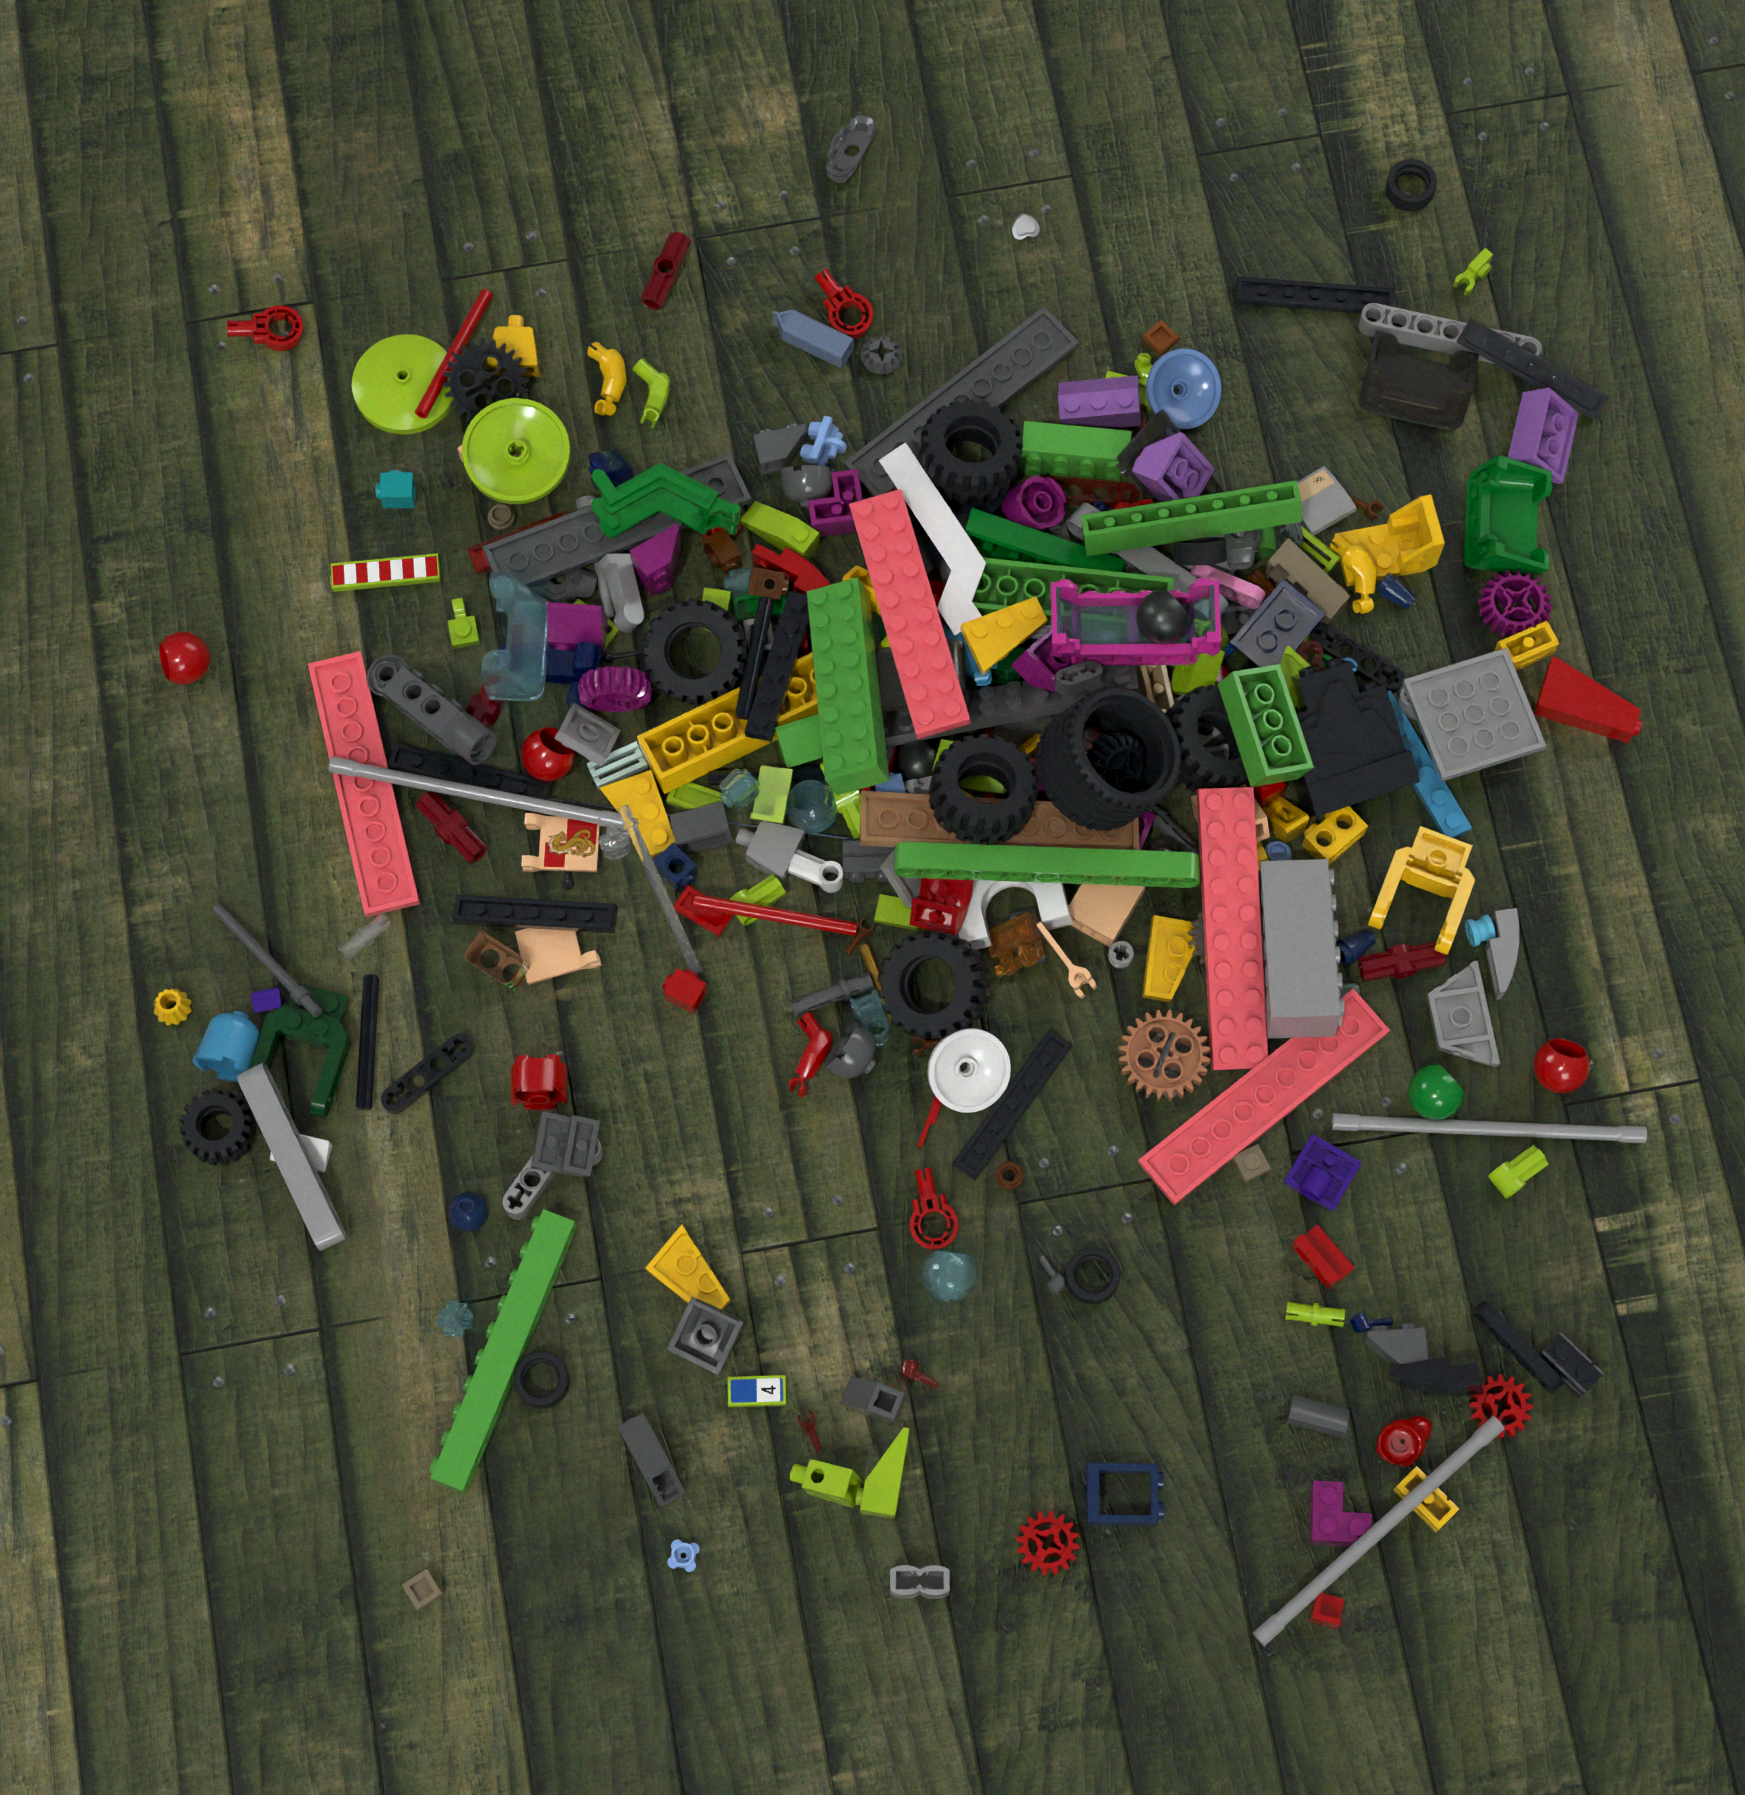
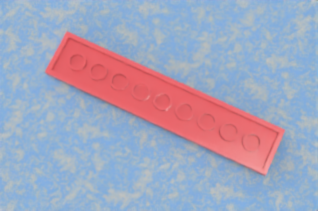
[849,489,971,739]
[308,651,420,917]
[1196,787,1269,1070]
[1138,989,1390,1206]

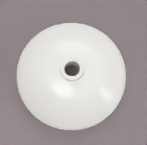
[928,1028,1011,1113]

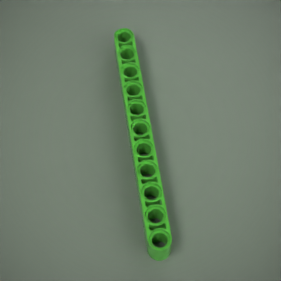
[894,842,1200,888]

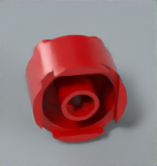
[510,1054,567,1111]

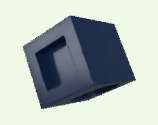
[653,843,698,892]

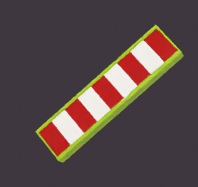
[331,553,441,592]

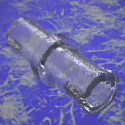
[338,912,392,961]

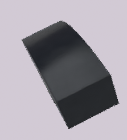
[1388,1357,1483,1396]

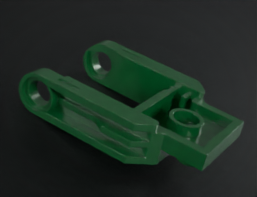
[243,982,352,1119]

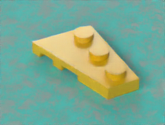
[960,596,1047,676]
[600,770,676,857]
[1142,915,1195,1002]
[645,1224,730,1310]

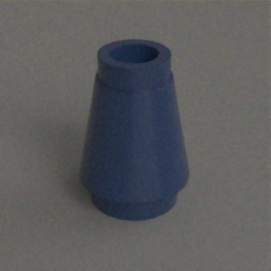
[1375,572,1417,610]
[1336,930,1376,965]

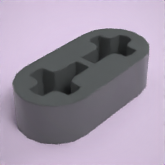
[1054,660,1103,695]

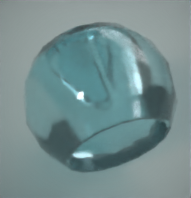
[785,780,839,834]
[921,1251,978,1302]

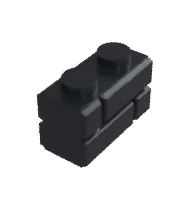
[1539,1332,1604,1398]

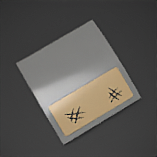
[1297,466,1357,536]

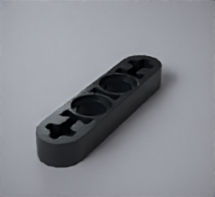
[1309,623,1404,693]
[381,1033,474,1114]
[1472,1301,1563,1394]

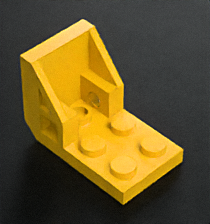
[1334,495,1445,586]

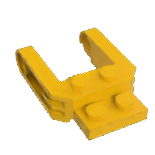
[1368,826,1475,955]

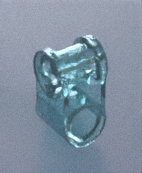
[849,989,890,1046]

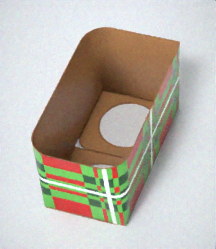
[465,931,530,991]

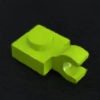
[1453,248,1493,296]
[448,598,480,649]

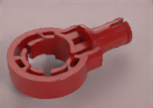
[814,269,873,339]
[227,305,303,351]
[910,1167,958,1250]

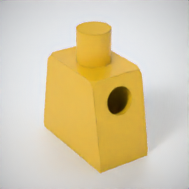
[487,315,540,377]

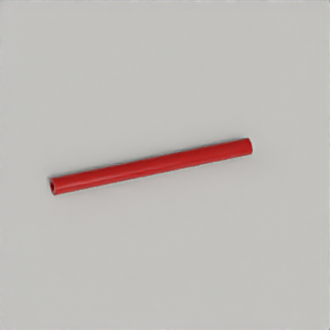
[415,289,493,419]
[691,893,857,936]

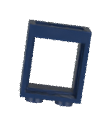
[1086,1463,1164,1527]

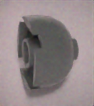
[781,465,834,509]
[824,1022,877,1079]

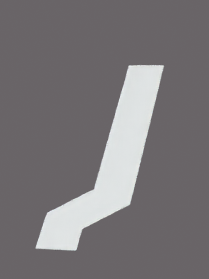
[879,442,986,635]

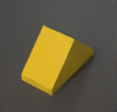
[1262,797,1309,843]

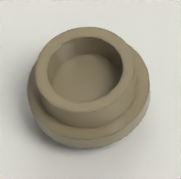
[488,504,515,530]

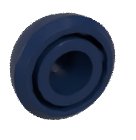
[449,1192,489,1231]

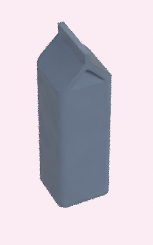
[773,310,854,369]

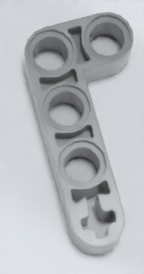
[502,1139,603,1220]

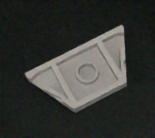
[1426,961,1500,1067]

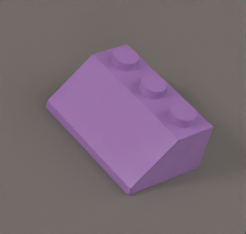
[1058,375,1142,429]
[1508,388,1579,484]
[1132,432,1215,502]

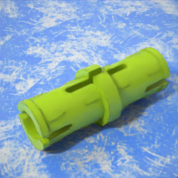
[1285,1301,1345,1328]

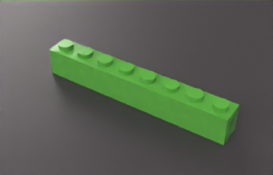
[1081,480,1302,556]

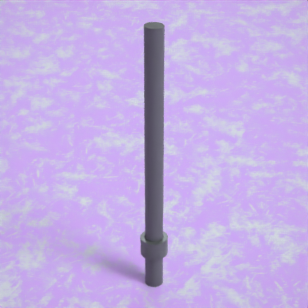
[212,903,322,1017]

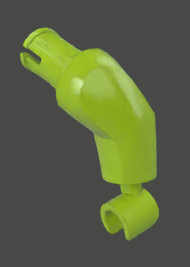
[633,358,670,428]

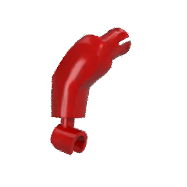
[788,1012,833,1098]

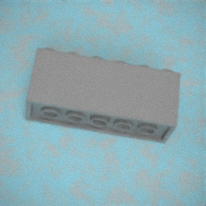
[1258,859,1344,1038]

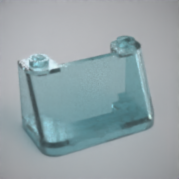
[481,573,548,701]

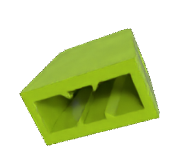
[790,1459,863,1508]

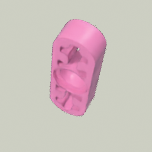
[1190,565,1266,609]

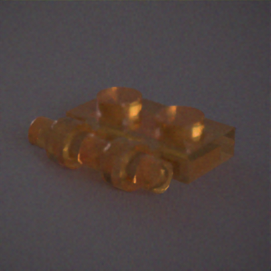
[988,912,1044,977]

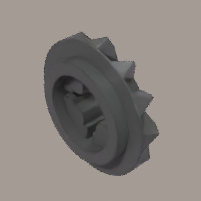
[861,334,903,374]

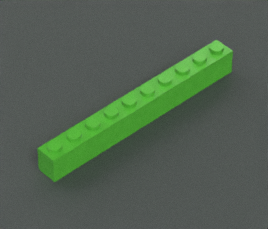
[429,1209,577,1495]

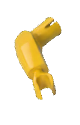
[587,342,627,416]
[1330,535,1376,614]

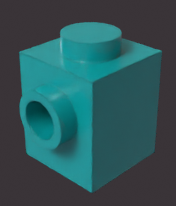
[375,470,416,508]

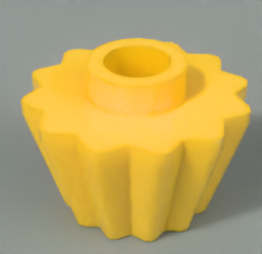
[154,989,192,1026]

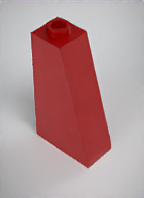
[1534,656,1643,743]

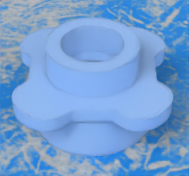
[667,1539,700,1572]

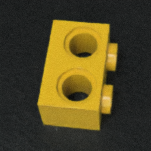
[1302,806,1368,866]

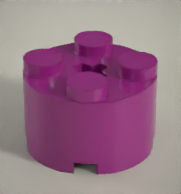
[1001,476,1066,532]

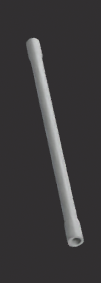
[329,756,628,831]
[1332,1113,1647,1144]
[1253,1416,1505,1647]

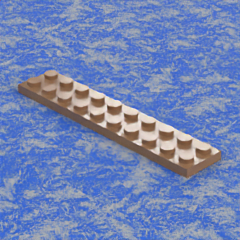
[860,791,1139,850]

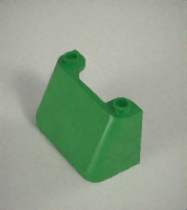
[1464,455,1552,575]

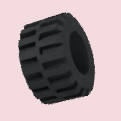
[179,1089,256,1166]

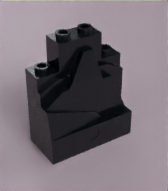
[1291,657,1420,817]

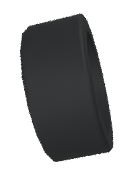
[1385,159,1437,212]
[1174,538,1226,566]
[1065,1247,1120,1305]
[513,1351,570,1409]

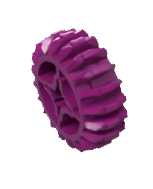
[1478,569,1552,639]
[578,666,652,713]

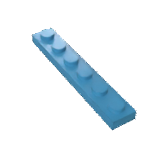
[1387,690,1472,839]

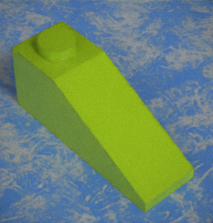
[740,501,820,561]
[856,1427,909,1519]

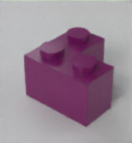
[808,469,862,537]
[1308,1480,1372,1547]

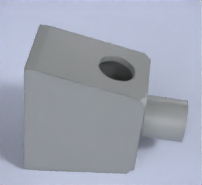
[735,821,805,885]

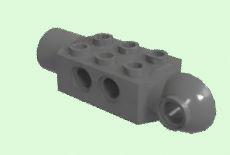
[366,655,497,765]

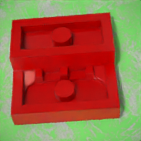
[909,878,974,936]

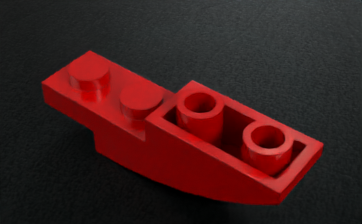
[752,544,831,595]

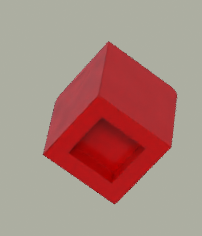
[1308,1591,1345,1629]

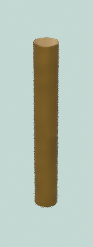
[859,944,892,1024]

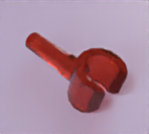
[901,1359,939,1389]
[797,1410,823,1453]

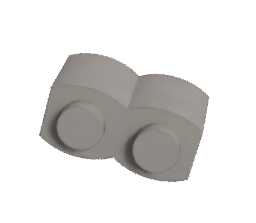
[890,1565,950,1599]

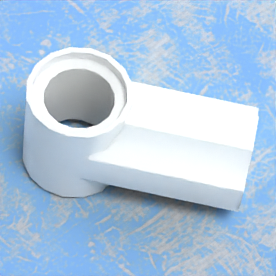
[788,849,843,893]

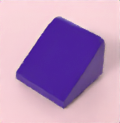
[251,988,284,1013]

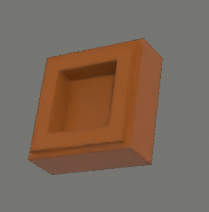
[1142,320,1180,357]

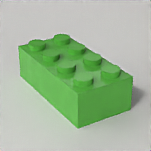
[1020,421,1132,485]
[1218,664,1314,788]

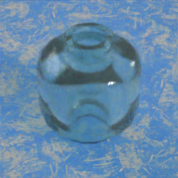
[719,768,760,809]

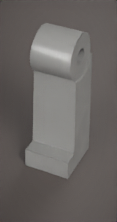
[596,554,644,633]

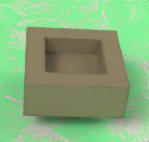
[1232,1144,1271,1183]
[402,1569,443,1611]

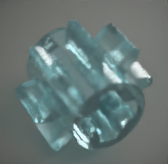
[437,1301,473,1337]

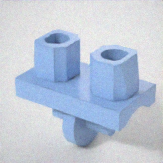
[800,416,847,466]

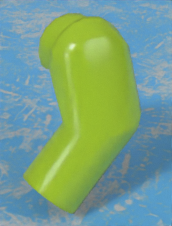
[1135,353,1152,380]

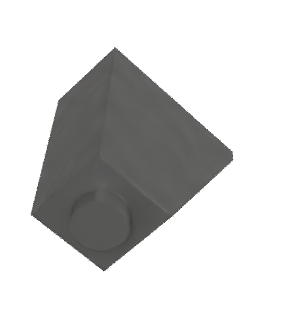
[618,1413,686,1507]

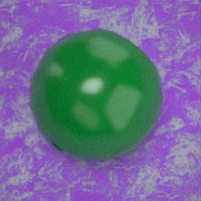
[1408,1064,1464,1120]

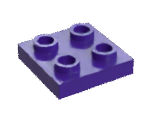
[1283,1134,1362,1212]

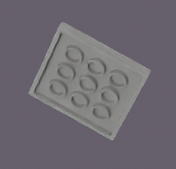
[1402,648,1546,782]

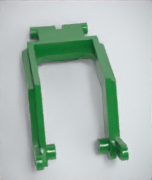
[591,463,741,539]

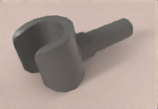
[1039,1255,1065,1296]

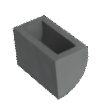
[669,801,734,855]
[1285,1394,1350,1438]

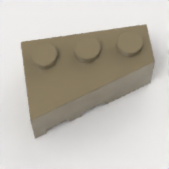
[1265,538,1350,626]

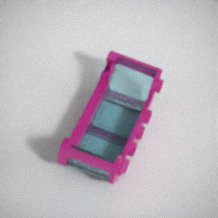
[1050,578,1221,666]

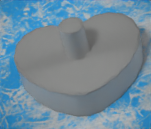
[1012,213,1040,240]

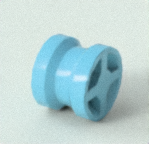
[1465,914,1496,947]

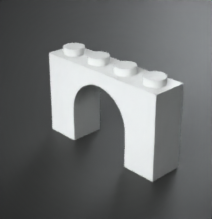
[959,880,1073,950]

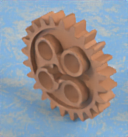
[1118,1010,1210,1101]

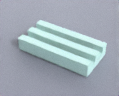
[586,741,648,790]

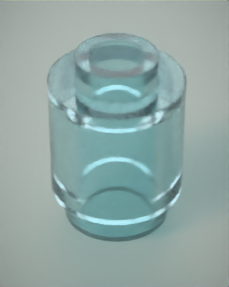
[724,567,751,597]

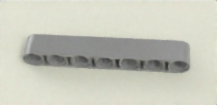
[1359,303,1542,364]
[1065,502,1229,622]
[237,1062,347,1251]

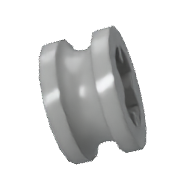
[1108,941,1134,969]

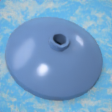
[1146,349,1221,429]

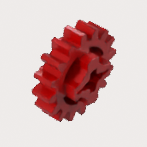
[1468,1374,1533,1439]
[1016,1511,1080,1576]

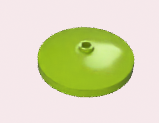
[352,334,454,435]
[462,398,570,504]

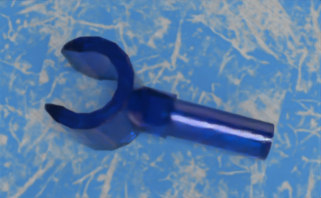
[1350,1313,1393,1333]

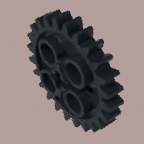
[443,338,529,421]

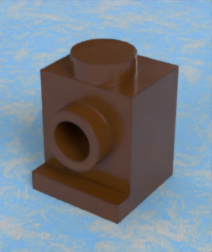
[701,529,742,575]
[747,566,789,600]

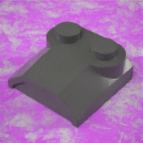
[667,1297,744,1375]

